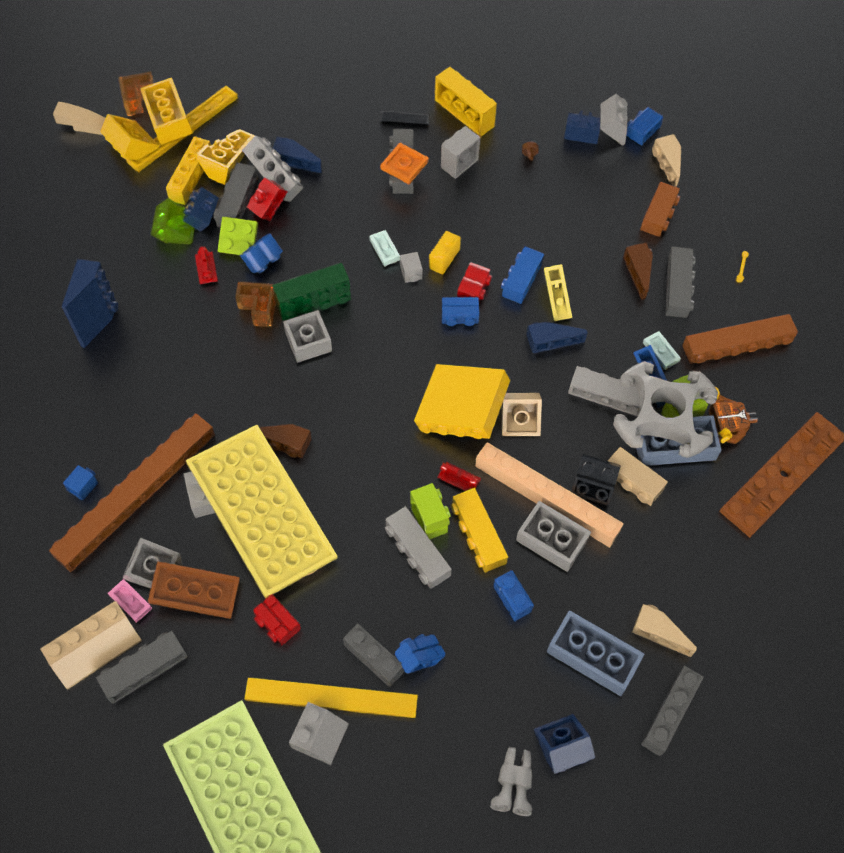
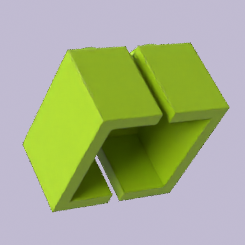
[410,483,451,539]

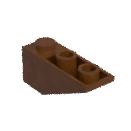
[248,424,312,458]

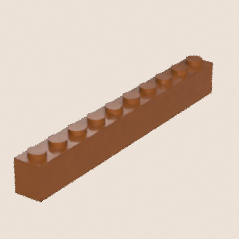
[49,414,215,573]

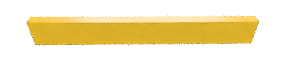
[127,86,238,172]
[245,678,418,718]

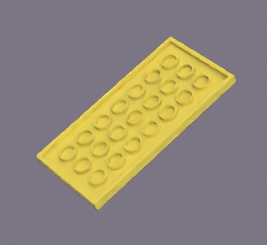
[186,425,338,599]

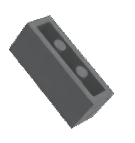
[343,623,404,687]

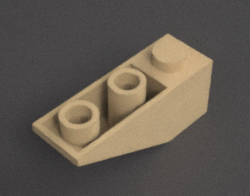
[652,134,681,187]

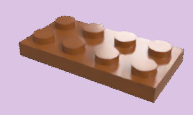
[148,561,240,619]

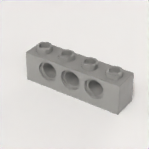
[242,135,304,202]

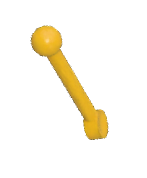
[736,251,749,283]

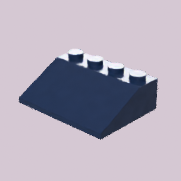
[62,259,118,348]

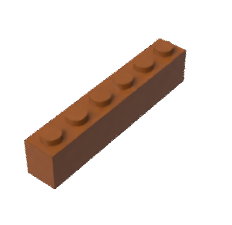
[682,314,798,364]

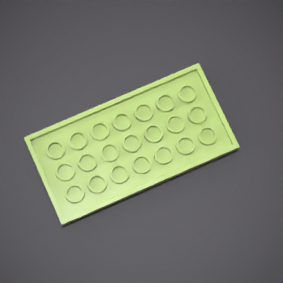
[163,700,321,853]

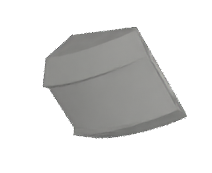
[122,538,182,588]

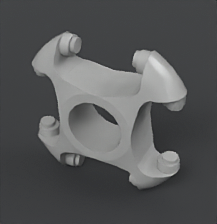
[613,361,718,458]

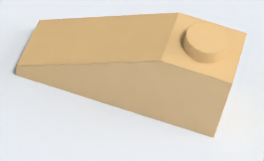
[632,604,697,657]

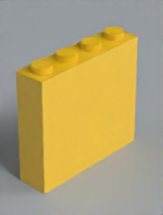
[414,364,510,439]

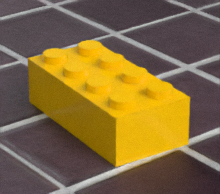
[435,67,497,137]
[140,78,193,144]

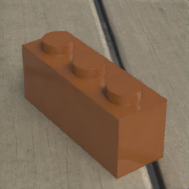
[640,182,681,237]

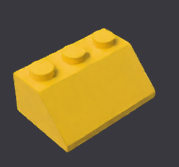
[100,114,160,160]

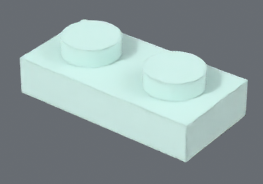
[369,230,400,266]
[643,331,681,370]

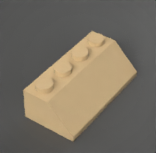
[41,601,142,690]

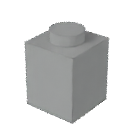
[400,252,423,283]

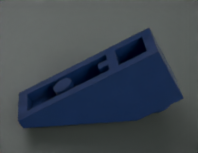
[272,137,322,173]
[526,322,587,353]

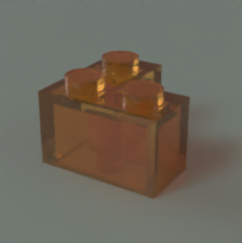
[118,72,154,116]
[235,282,276,327]

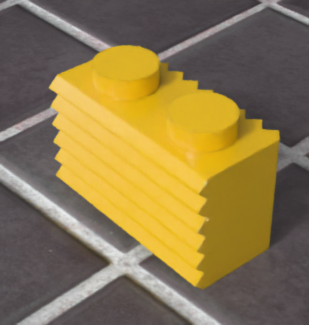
[429,231,461,274]

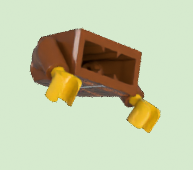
[708,387,758,444]

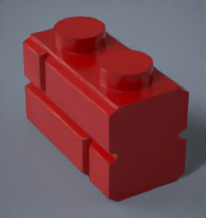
[253,594,301,645]

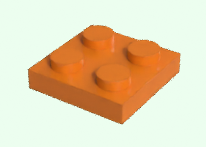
[381,143,428,184]

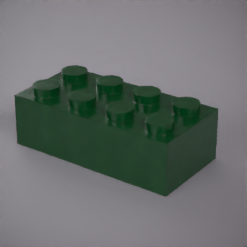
[272,263,351,321]

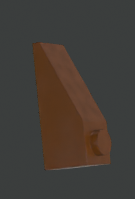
[623,243,653,300]

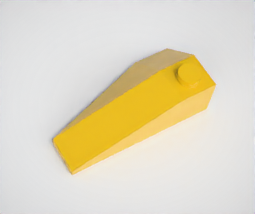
[196,129,255,185]

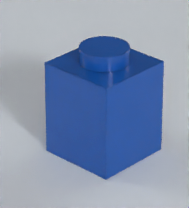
[63,465,98,501]

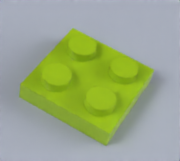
[218,217,258,255]

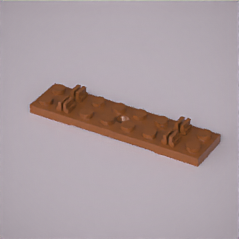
[719,412,844,537]

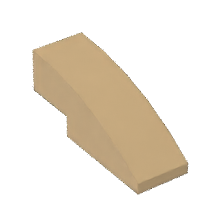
[53,102,106,135]

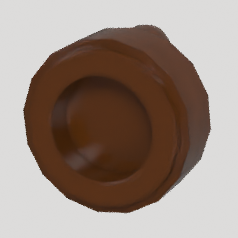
[522,142,539,160]

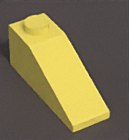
[544,264,572,322]

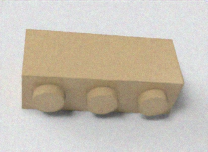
[608,447,668,506]

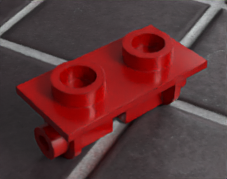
[195,247,218,284]
[437,462,481,491]

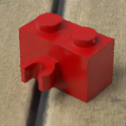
[247,177,288,221]

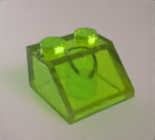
[151,198,195,244]

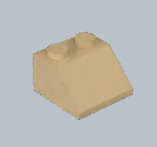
[501,393,542,436]

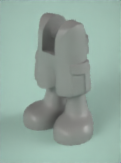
[490,747,532,816]

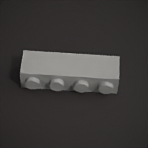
[568,366,640,416]
[385,506,452,589]

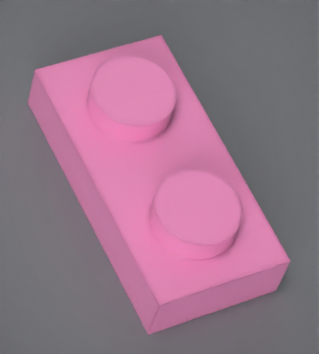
[108,579,152,623]

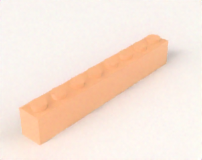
[475,442,624,548]

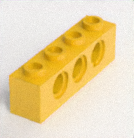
[166,137,211,205]

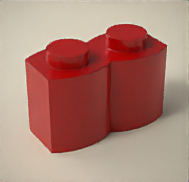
[457,262,492,300]

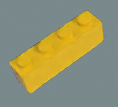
[451,488,508,572]

